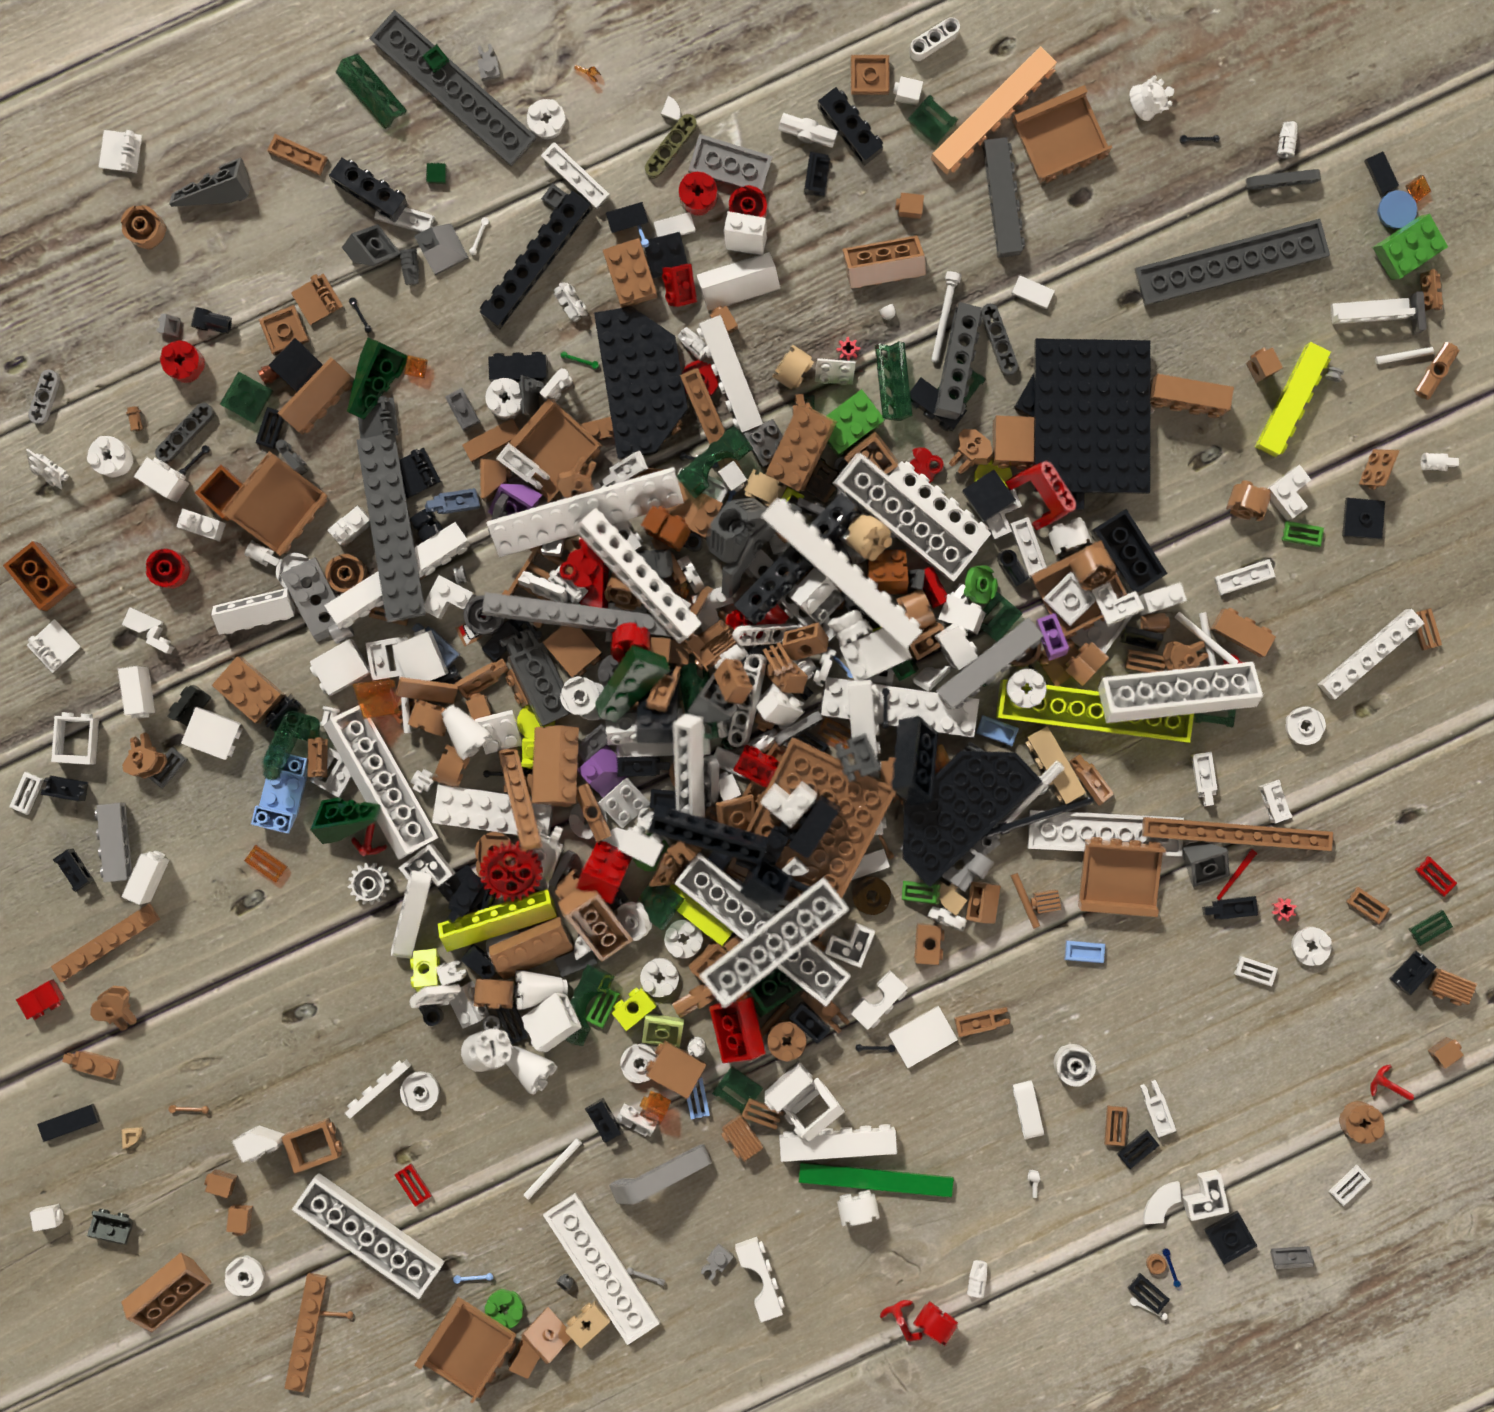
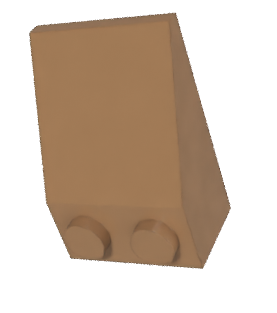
[666,482,723,539]

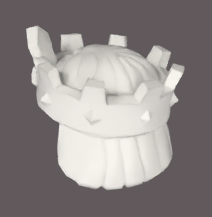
[1129,75,1174,121]
[828,610,873,646]

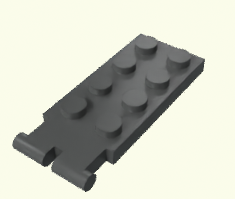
[500,626,571,727]

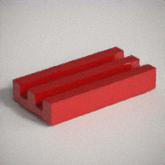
[1415,856,1457,897]
[394,1163,432,1207]

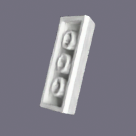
[697,252,781,312]

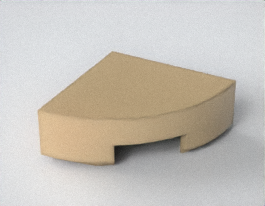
[122,1127,143,1149]

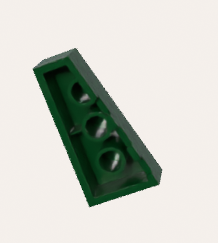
[595,645,670,722]

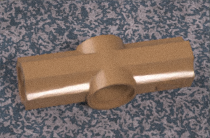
[1414,342,1460,400]
[576,783,612,842]
[672,983,716,1018]

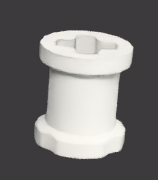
[319,706,340,726]

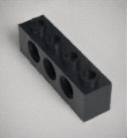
[817,87,883,166]
[329,157,408,223]

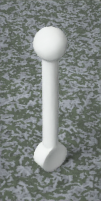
[469,218,489,255]
[1130,1297,1168,1320]

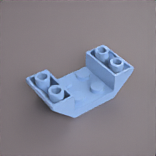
[251,749,308,834]

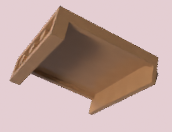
[1012,85,1112,183]
[510,398,603,503]
[221,451,328,556]
[1030,540,1127,639]
[1078,837,1166,917]
[414,1296,517,1403]

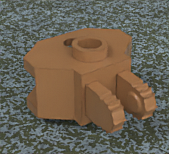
[949,429,993,474]
[556,456,596,498]
[1163,641,1209,671]
[122,732,167,779]
[90,986,136,1031]

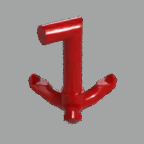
[351,823,387,857]
[1370,1064,1414,1100]
[880,1300,923,1342]

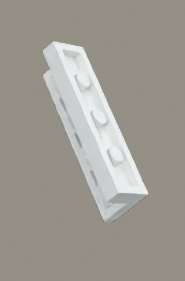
[1331,298,1415,324]

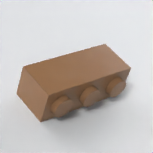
[1210,608,1276,658]

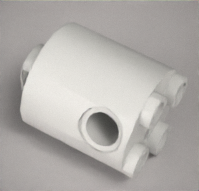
[461,1029,511,1072]

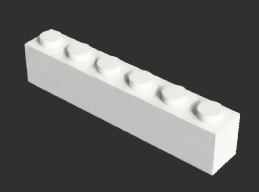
[697,315,763,432]
[673,714,705,818]
[779,1124,897,1162]

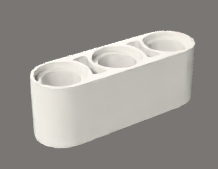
[909,18,960,61]
[1012,1081,1044,1139]

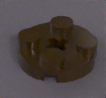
[853,877,891,915]

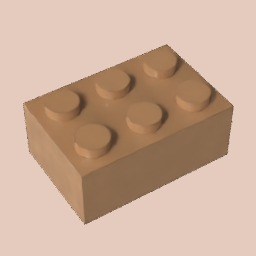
[603,238,658,308]
[212,656,285,724]

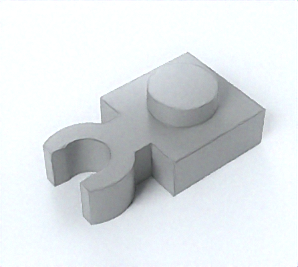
[478,44,500,80]
[701,1243,734,1281]

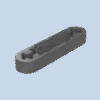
[1246,169,1321,190]
[980,303,1018,376]
[155,403,215,463]

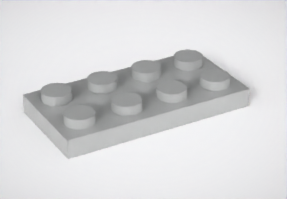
[688,134,772,191]

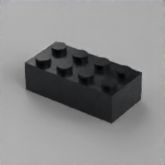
[1090,509,1168,594]
[636,667,679,743]
[891,716,938,806]

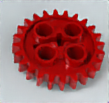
[480,840,543,902]

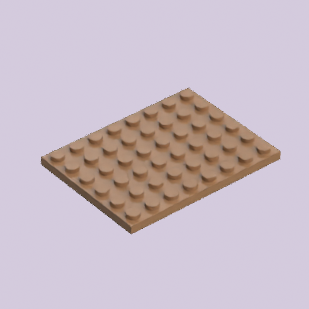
[726,737,896,903]

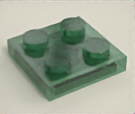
[220,371,273,424]
[636,880,685,930]

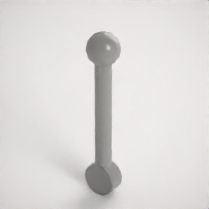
[627,1267,665,1285]

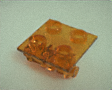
[352,678,400,719]

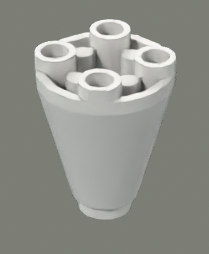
[441,705,493,760]
[514,970,568,1010]
[506,1045,557,1095]

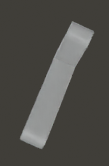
[609,1144,712,1204]

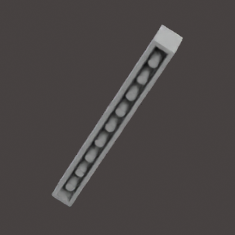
[482,592,678,640]

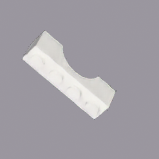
[735,1237,785,1322]

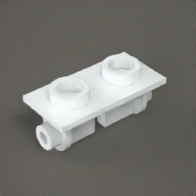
[554,283,588,322]
[548,565,588,605]
[616,1104,658,1137]

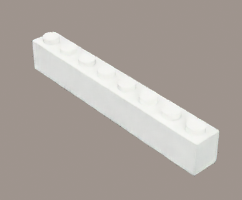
[325,522,470,629]
[848,680,887,835]

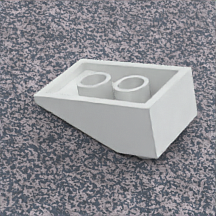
[840,628,912,681]

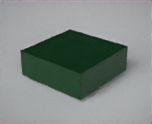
[422,44,449,73]
[426,163,447,184]

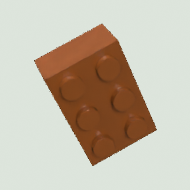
[3,541,77,611]

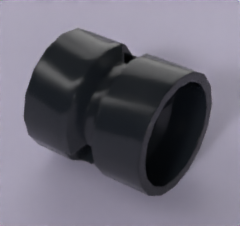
[410,509,443,542]

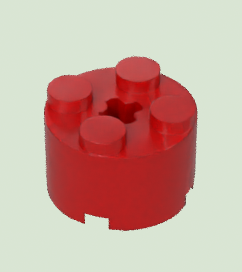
[679,171,717,216]
[729,185,767,218]
[160,340,205,383]
[146,549,191,589]
[611,623,651,665]
[913,1301,959,1346]

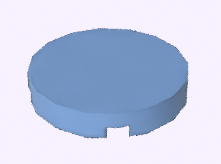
[1377,190,1417,230]

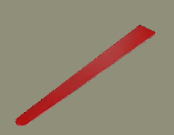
[1217,849,1258,900]

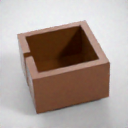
[195,465,244,521]
[641,505,691,552]
[867,549,908,595]

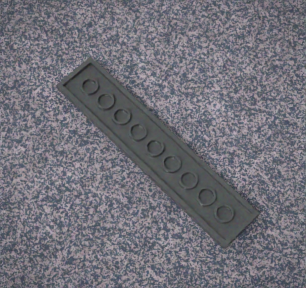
[369,10,537,167]
[1134,219,1330,306]
[356,433,426,622]

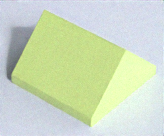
[642,1013,684,1048]

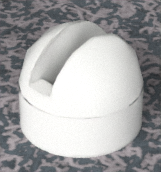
[879,304,896,320]

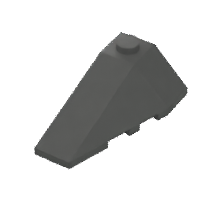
[169,158,251,207]
[688,669,737,723]

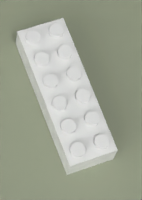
[432,784,554,836]

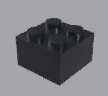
[740,858,793,914]

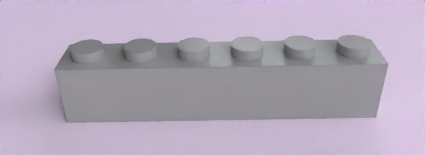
[936,618,1044,709]

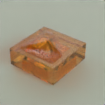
[1405,175,1431,203]
[405,355,428,378]

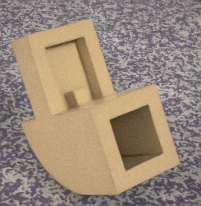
[938,880,967,916]

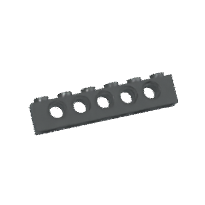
[934,302,983,420]

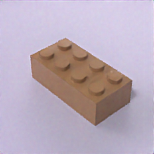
[1150,374,1234,418]
[765,404,837,491]

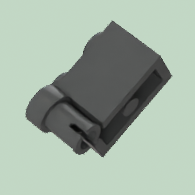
[636,549,674,579]

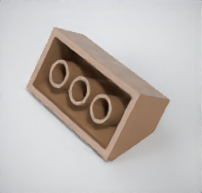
[843,236,926,288]
[278,357,354,435]
[531,725,579,807]
[558,892,633,962]
[489,916,574,980]
[121,1252,211,1332]

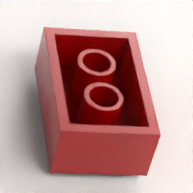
[576,840,633,904]
[709,997,766,1063]

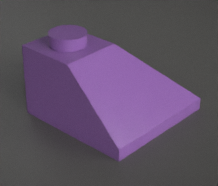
[488,484,542,516]
[577,745,629,798]

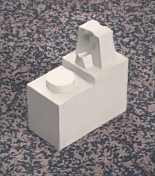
[328,506,371,547]
[176,508,226,542]
[938,583,986,635]

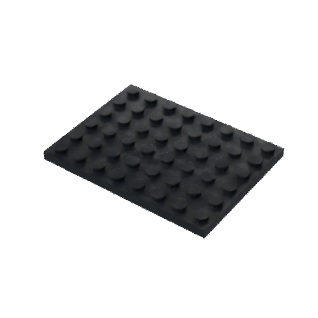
[1034,338,1151,494]

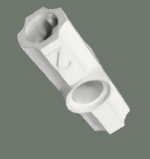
[778,113,838,148]

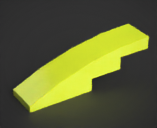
[662,884,733,946]

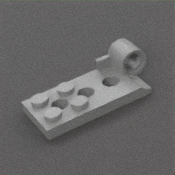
[280,557,355,644]
[900,845,993,892]

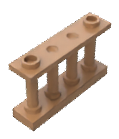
[502,545,573,629]

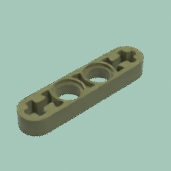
[645,114,697,178]

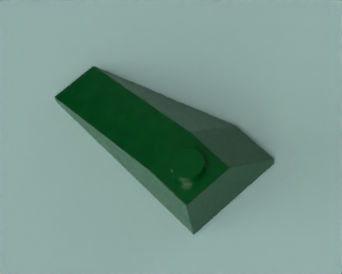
[347,338,409,419]
[310,798,382,844]
[746,967,804,1018]

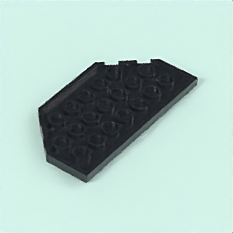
[594,306,688,460]
[902,751,1042,887]

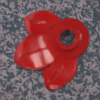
[909,447,944,483]
[559,549,598,587]
[726,610,750,639]

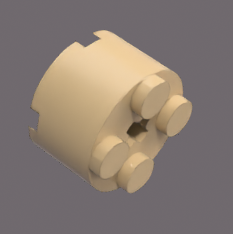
[772,344,814,389]
[743,469,787,507]
[846,514,892,561]

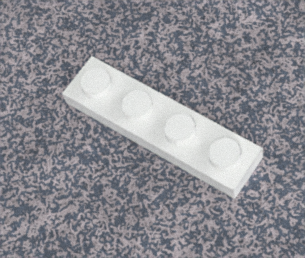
[541,142,610,210]
[345,1059,411,1119]

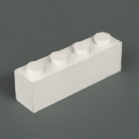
[211,588,295,635]

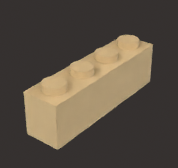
[1025,726,1086,804]

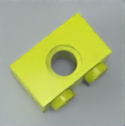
[410,949,441,992]
[612,987,657,1031]

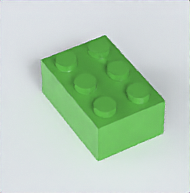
[1372,214,1448,280]
[827,389,885,457]

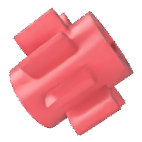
[836,337,860,361]
[1271,898,1297,921]

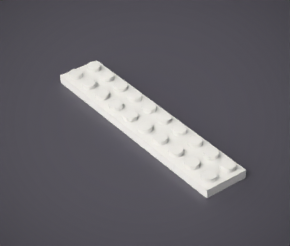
[487,467,684,557]

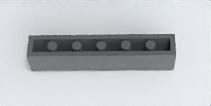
[982,137,1025,258]

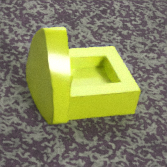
[780,486,804,502]

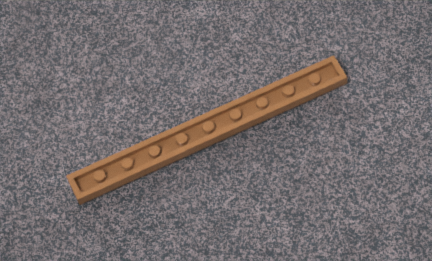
[1142,817,1333,851]

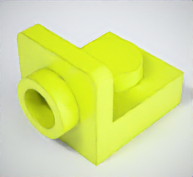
[521,739,534,769]

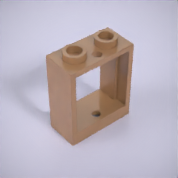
[282,1118,343,1174]

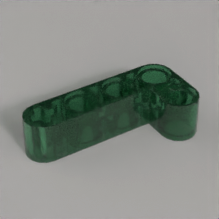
[262,711,320,780]

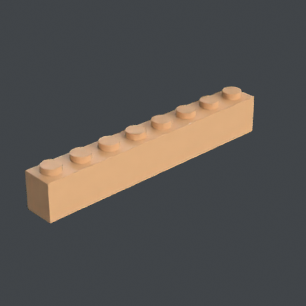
[931,46,1057,175]

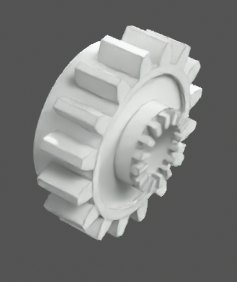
[348,862,391,905]

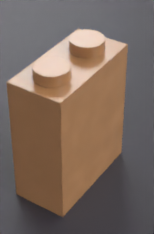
[992,415,1034,469]
[542,626,603,678]
[645,1040,707,1099]

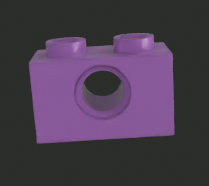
[1036,613,1069,661]

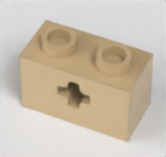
[565,1300,610,1348]

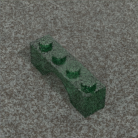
[676,426,753,499]
[565,964,615,1046]

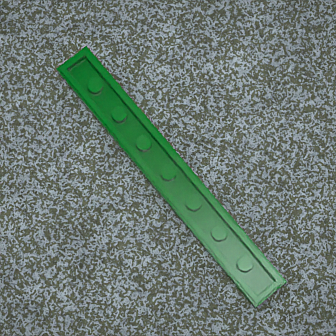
[799,1162,954,1197]

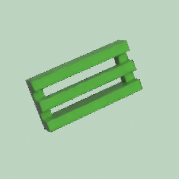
[1282,521,1324,547]
[902,881,941,904]
[586,985,620,1029]

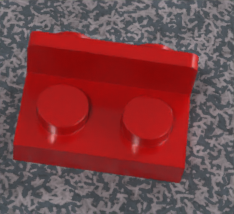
[662,264,697,307]
[922,567,947,609]
[733,744,780,788]

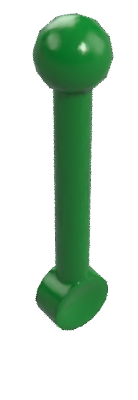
[560,352,599,369]

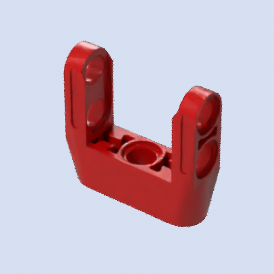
[1005,462,1076,531]

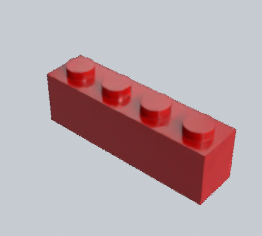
[579,531,609,609]

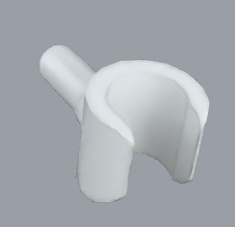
[1028,1170,1040,1198]

